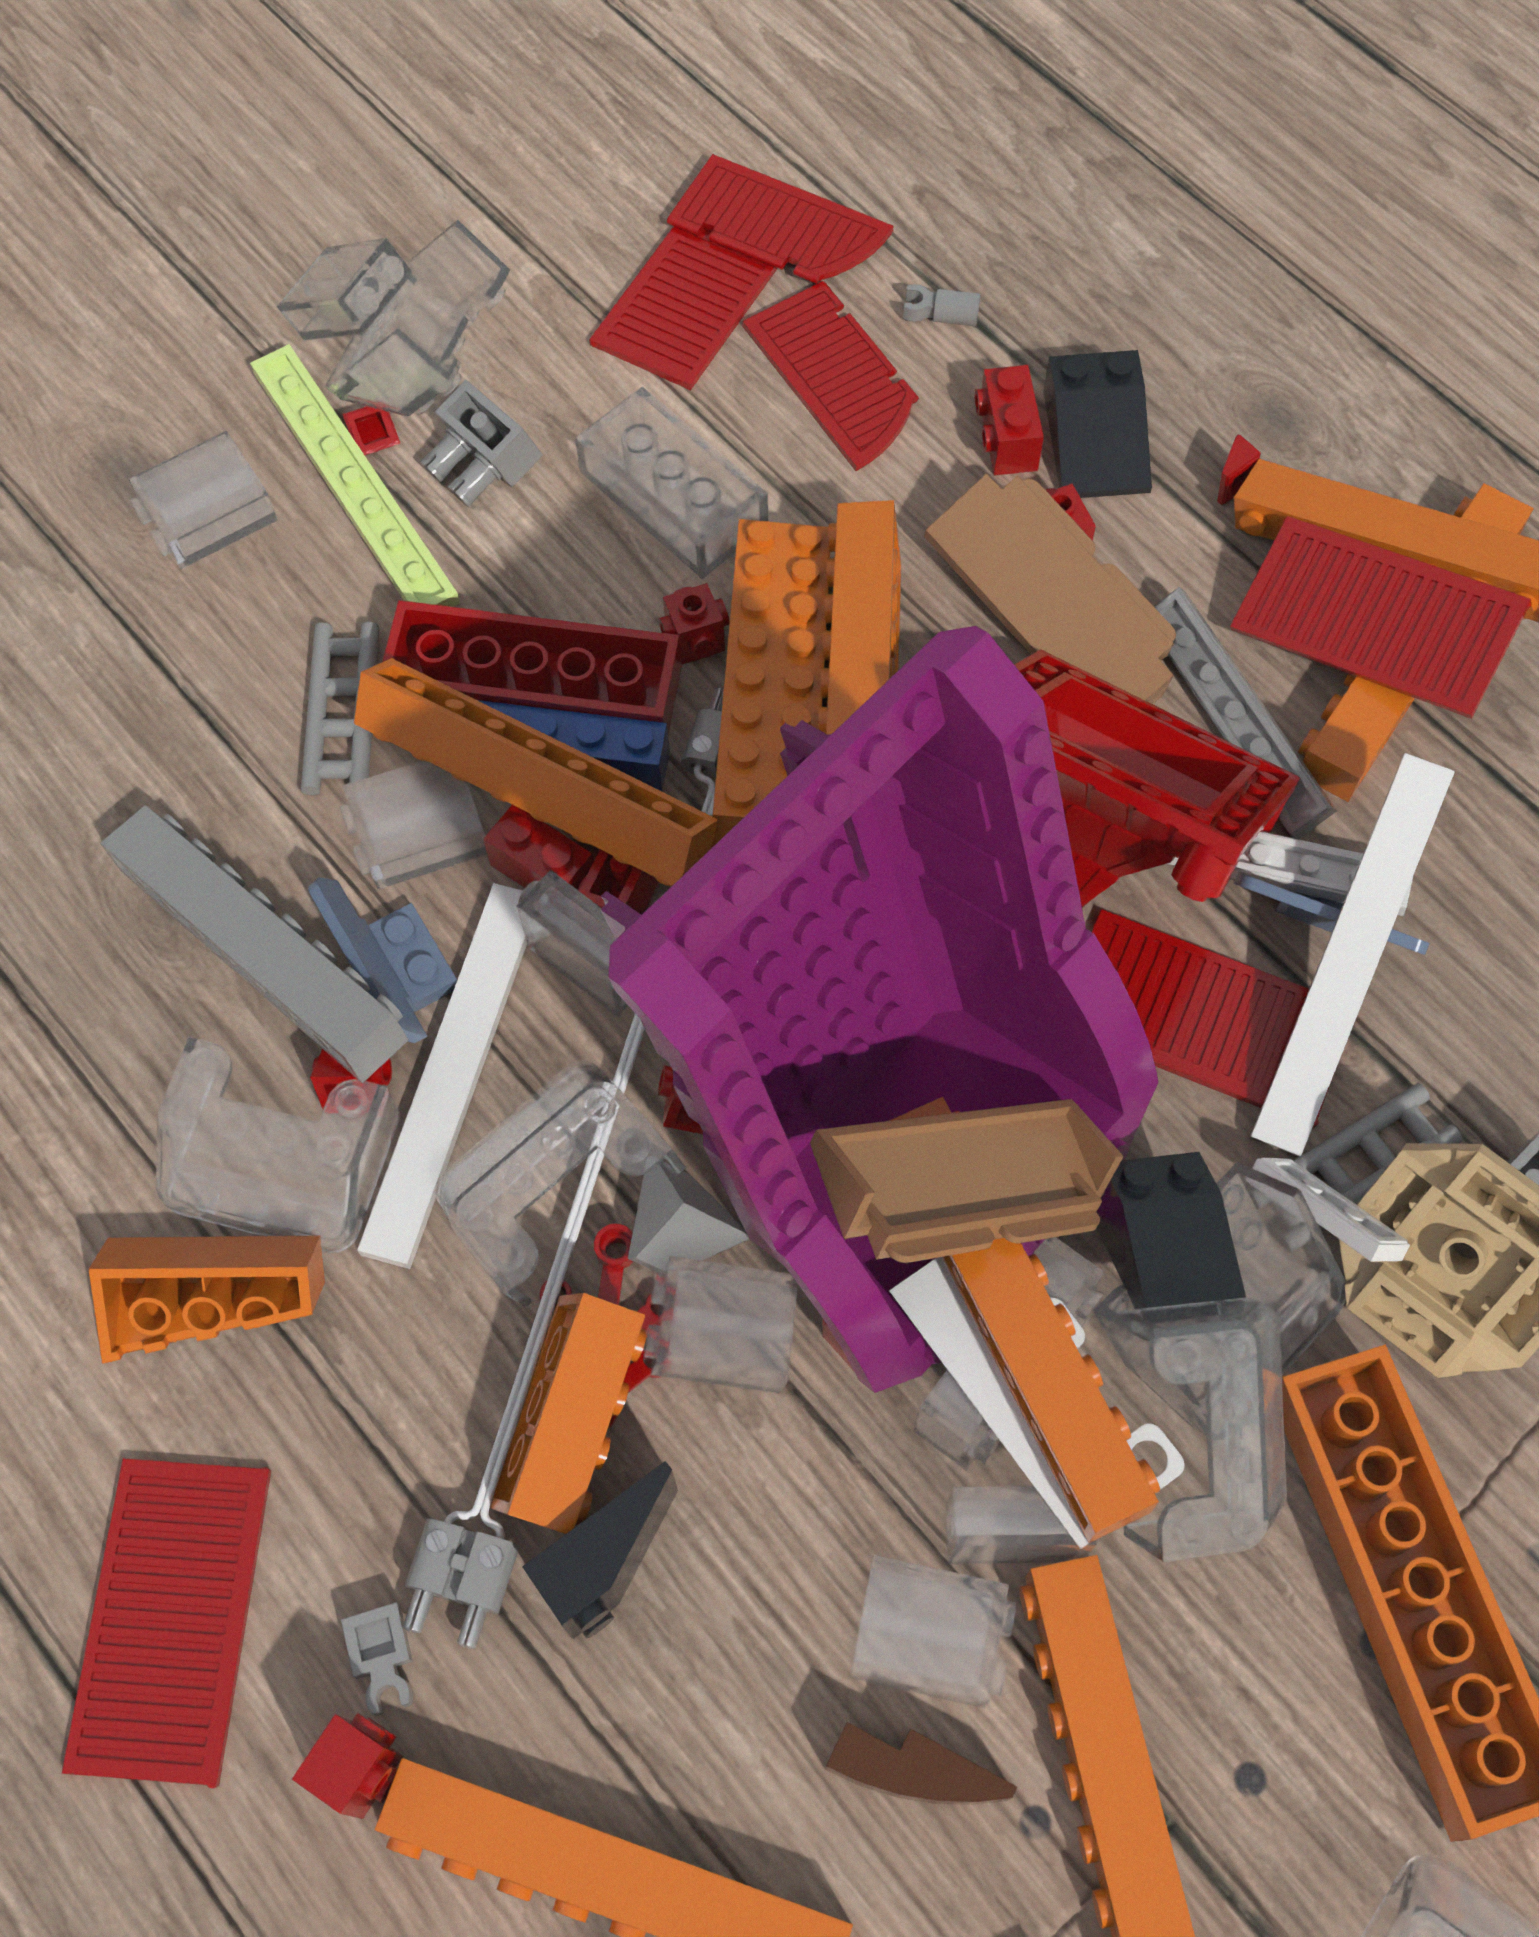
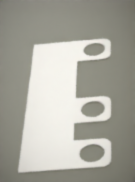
[889,1257,1184,1549]

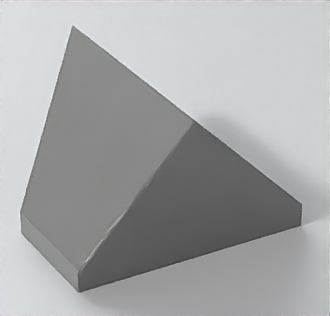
[628,1157,749,1275]

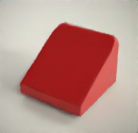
[342,400,401,456]
[1217,434,1261,505]

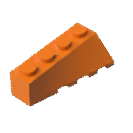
[89,1235,325,1364]

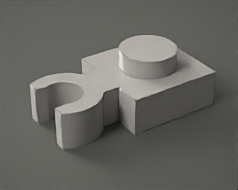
[341,1602,413,1716]

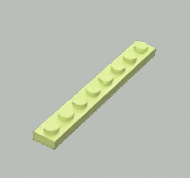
[250,344,460,607]

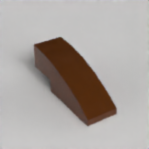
[825,1722,1017,1805]

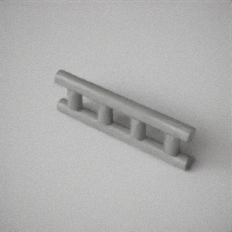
[301,622,379,795]
[1251,1083,1463,1248]

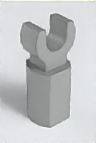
[903,284,981,327]

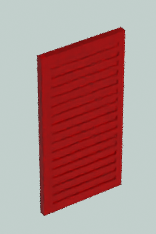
[589,226,778,391]
[1230,516,1532,719]
[1092,909,1335,1129]
[62,1458,271,1789]

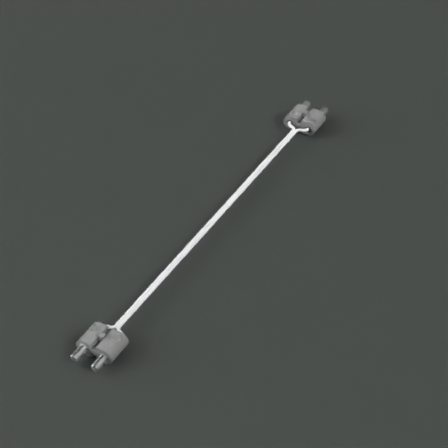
[403,688,724,1649]

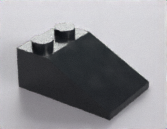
[1043,350,1152,498]
[1096,1152,1250,1334]
[522,1461,678,1639]

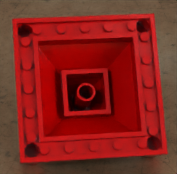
[1014,649,1301,908]

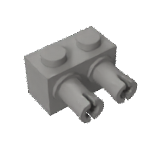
[420,379,543,507]

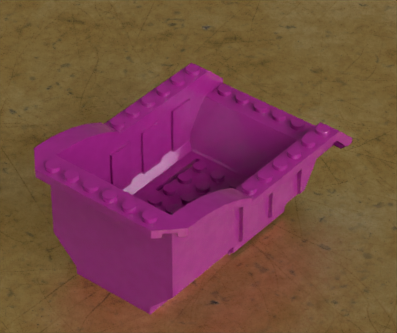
[601,626,1159,1393]

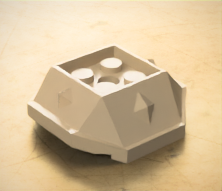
[1339,1143,1539,1378]

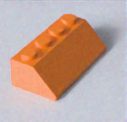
[490,1293,647,1534]

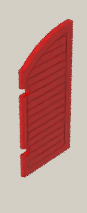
[667,154,894,284]
[742,281,919,471]

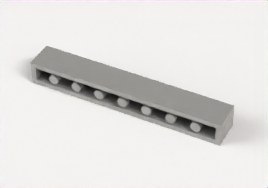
[100,805,409,1083]

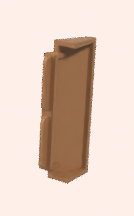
[924,473,1176,704]
[810,1099,1124,1263]

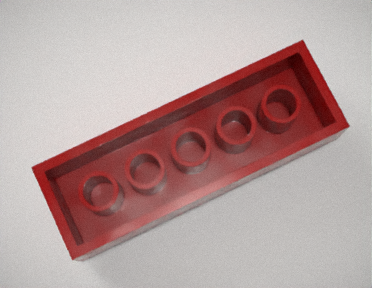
[382,600,682,735]

